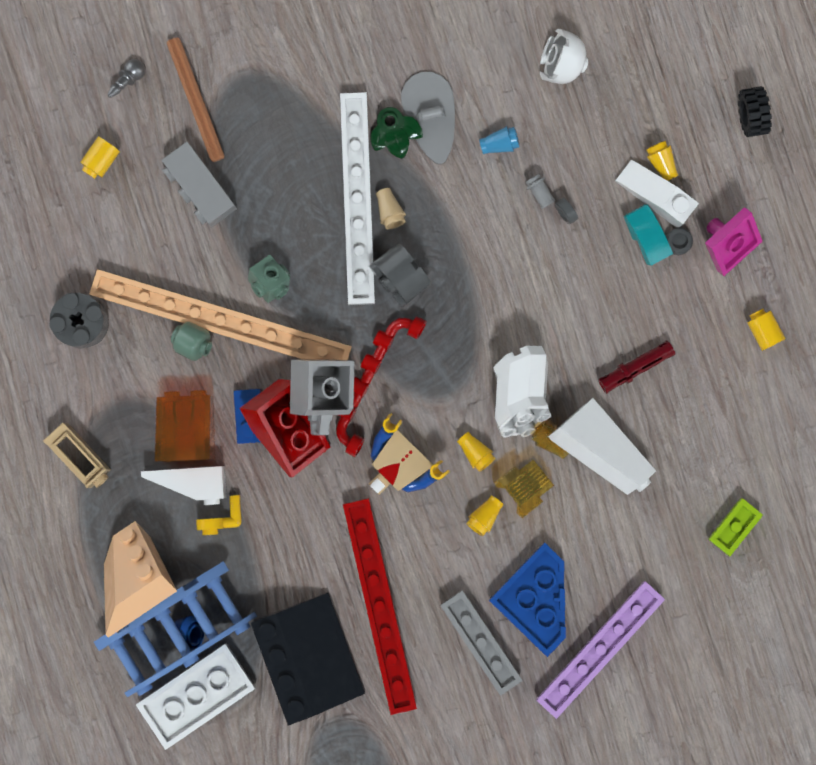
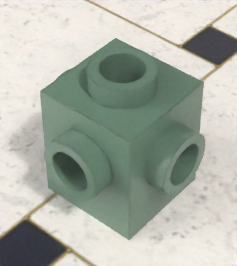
[248,255,290,303]

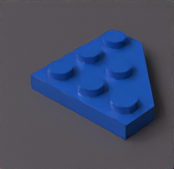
[489,542,566,657]

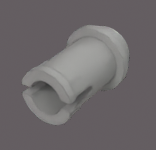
[526,174,556,209]

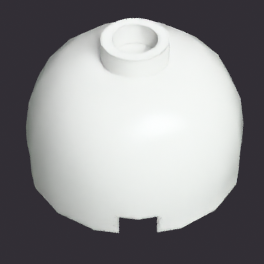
[540,29,588,84]

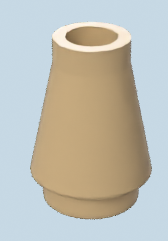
[376,188,406,229]

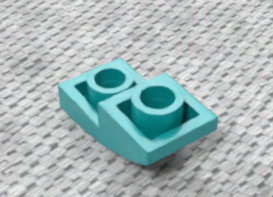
[624,204,673,266]

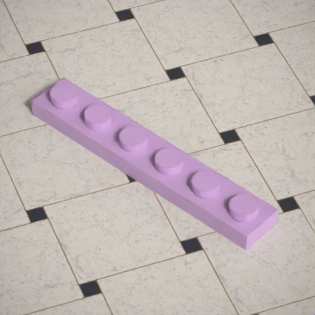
[536,581,665,719]

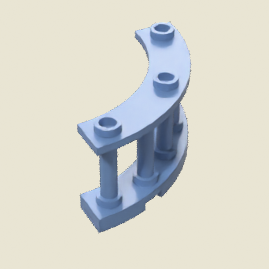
[94,561,257,697]

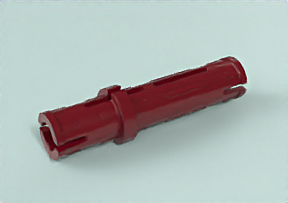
[598,340,675,394]

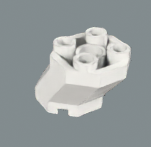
[493,346,551,438]

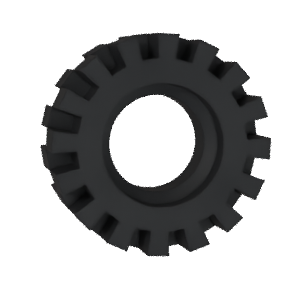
[738,86,772,137]

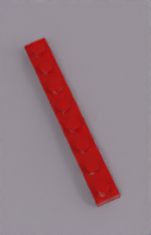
[343,498,417,715]

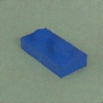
[233,389,261,444]

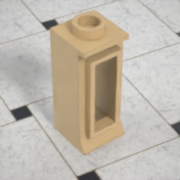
[43,423,111,488]

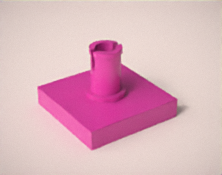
[705,207,763,276]

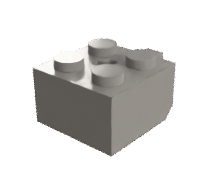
[290,359,354,435]

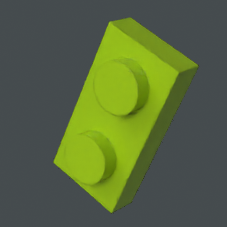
[707,498,763,557]

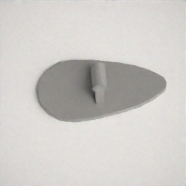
[401,72,455,164]

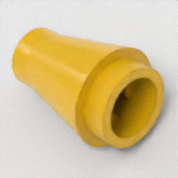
[646,140,678,181]
[457,432,495,472]
[466,495,503,536]

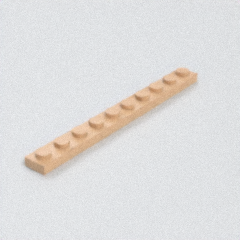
[89,269,352,360]

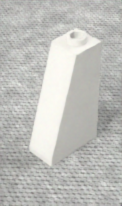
[548,398,656,495]

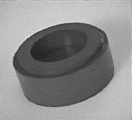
[555,198,579,224]
[666,228,693,255]

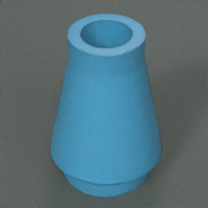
[479,126,520,155]

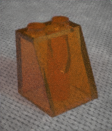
[155,390,216,462]

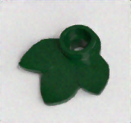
[370,107,423,159]

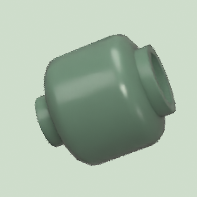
[171,322,212,361]

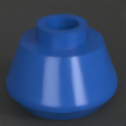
[171,616,205,651]

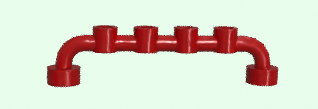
[336,316,427,457]

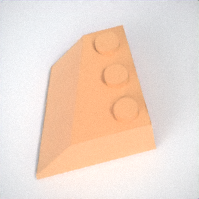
[104,521,177,638]

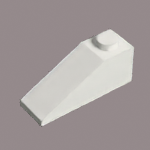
[615,160,699,228]
[141,466,226,505]

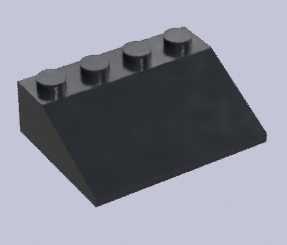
[251,592,365,726]

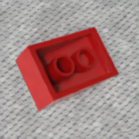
[239,379,331,478]

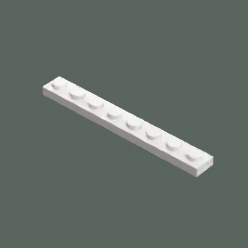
[340,92,375,305]

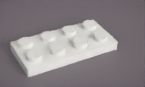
[136,643,256,750]

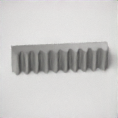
[440,590,523,696]

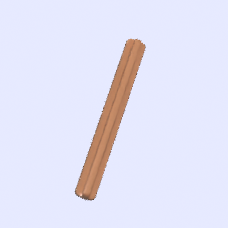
[167,37,224,162]

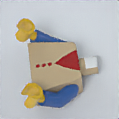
[368,413,450,495]

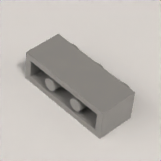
[162,142,237,228]

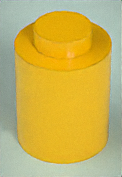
[80,136,120,179]
[747,308,786,351]

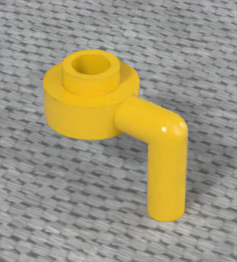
[196,495,241,535]

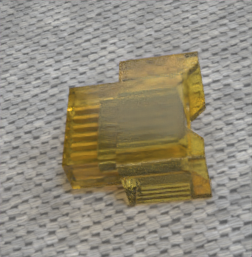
[493,459,554,518]

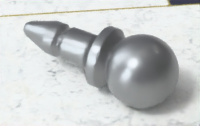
[108,59,145,98]

